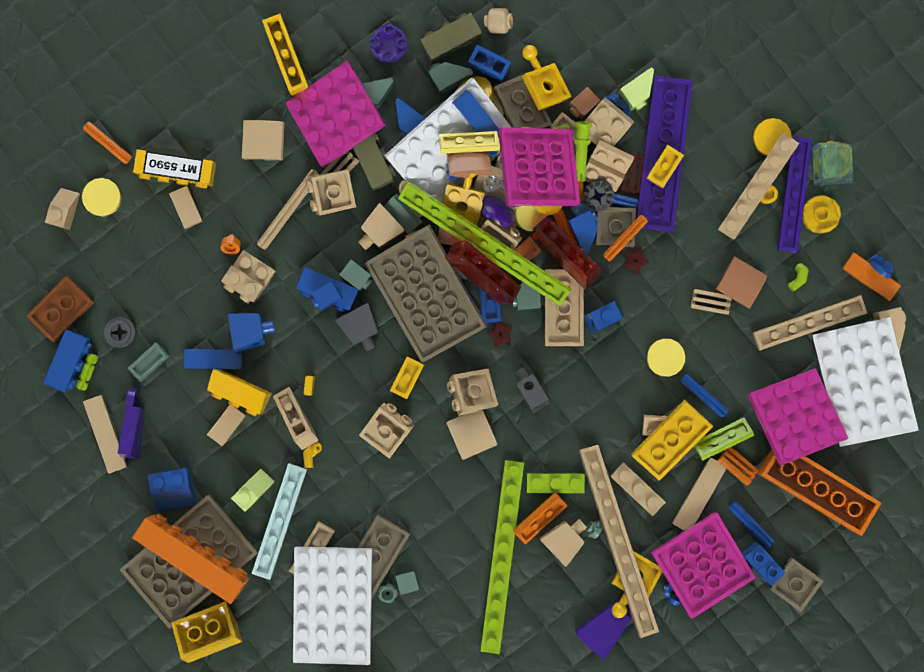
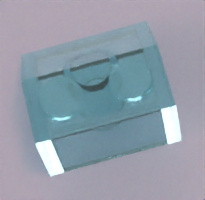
[813,142,853,185]

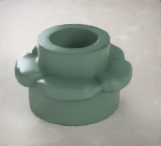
[585,521,603,539]
[379,584,397,603]

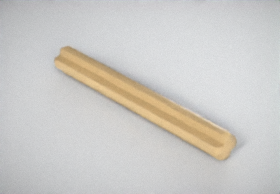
[257,169,319,250]

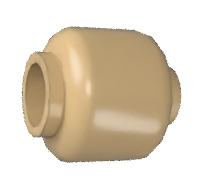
[484,8,513,34]

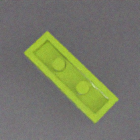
[694,418,754,461]
[527,473,585,493]

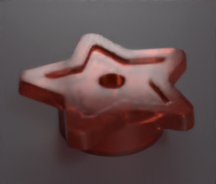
[624,249,649,274]
[488,322,512,347]

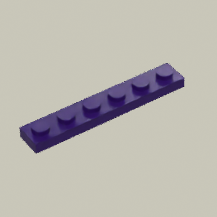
[777,137,812,253]

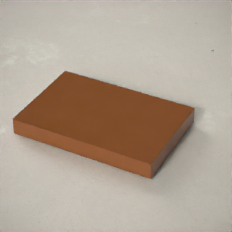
[26,275,95,343]

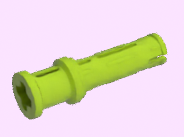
[574,121,592,182]

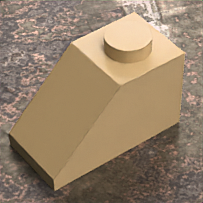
[45,188,80,230]

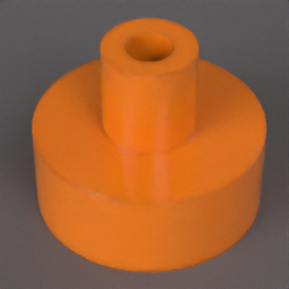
[221,234,241,255]

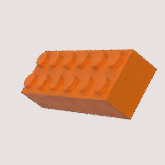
[757,449,881,536]
[132,514,250,604]

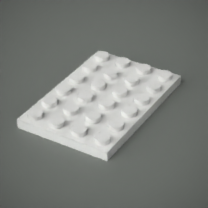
[384,78,512,203]
[812,317,919,447]
[293,546,372,665]

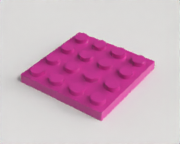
[285,61,386,167]
[498,127,580,206]
[747,368,849,466]
[651,512,756,619]

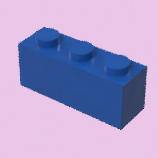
[296,267,360,313]
[43,330,92,392]

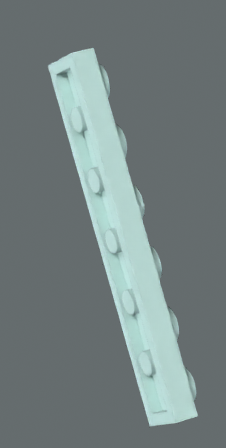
[252,463,307,580]

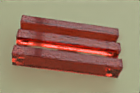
[621,154,644,194]

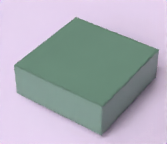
[396,570,419,595]

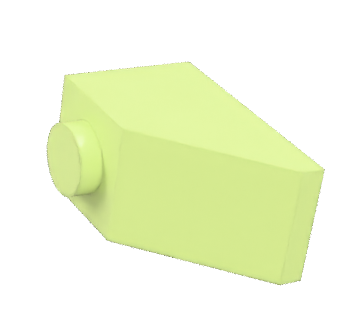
[618,67,654,111]
[231,469,275,512]

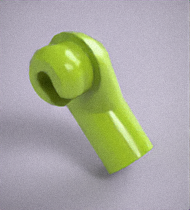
[788,263,809,292]

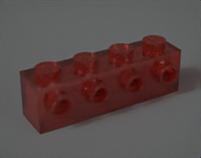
[532,216,601,289]
[445,240,521,305]

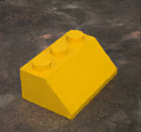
[207,369,272,416]
[171,601,243,663]

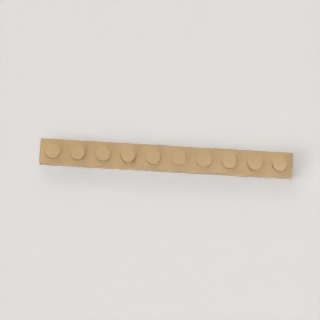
[579,445,659,638]

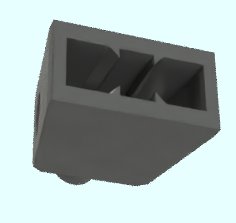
[335,303,379,352]
[514,368,549,413]

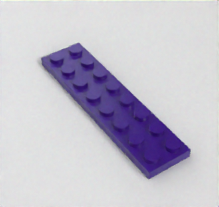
[636,76,693,232]

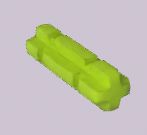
[76,353,98,391]

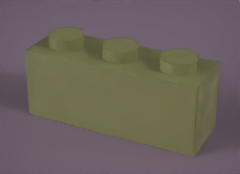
[420,13,482,64]
[353,133,395,191]

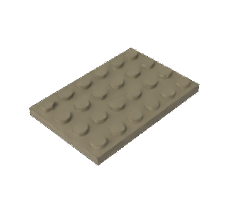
[365,225,487,363]
[120,494,259,628]

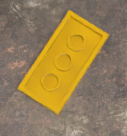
[631,400,713,481]

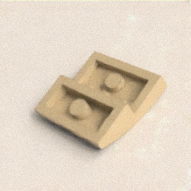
[242,120,285,161]
[446,410,498,460]

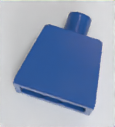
[584,301,624,333]
[228,313,275,354]

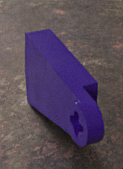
[117,388,145,459]
[575,593,632,659]

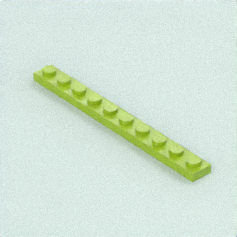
[398,181,571,306]
[481,460,524,654]

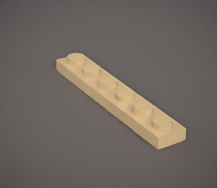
[718,133,799,240]

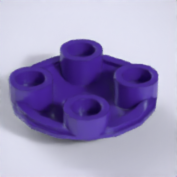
[369,24,408,63]
[482,195,516,227]

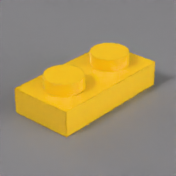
[646,145,684,188]
[390,357,424,399]

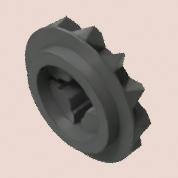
[583,180,614,211]
[104,317,136,348]

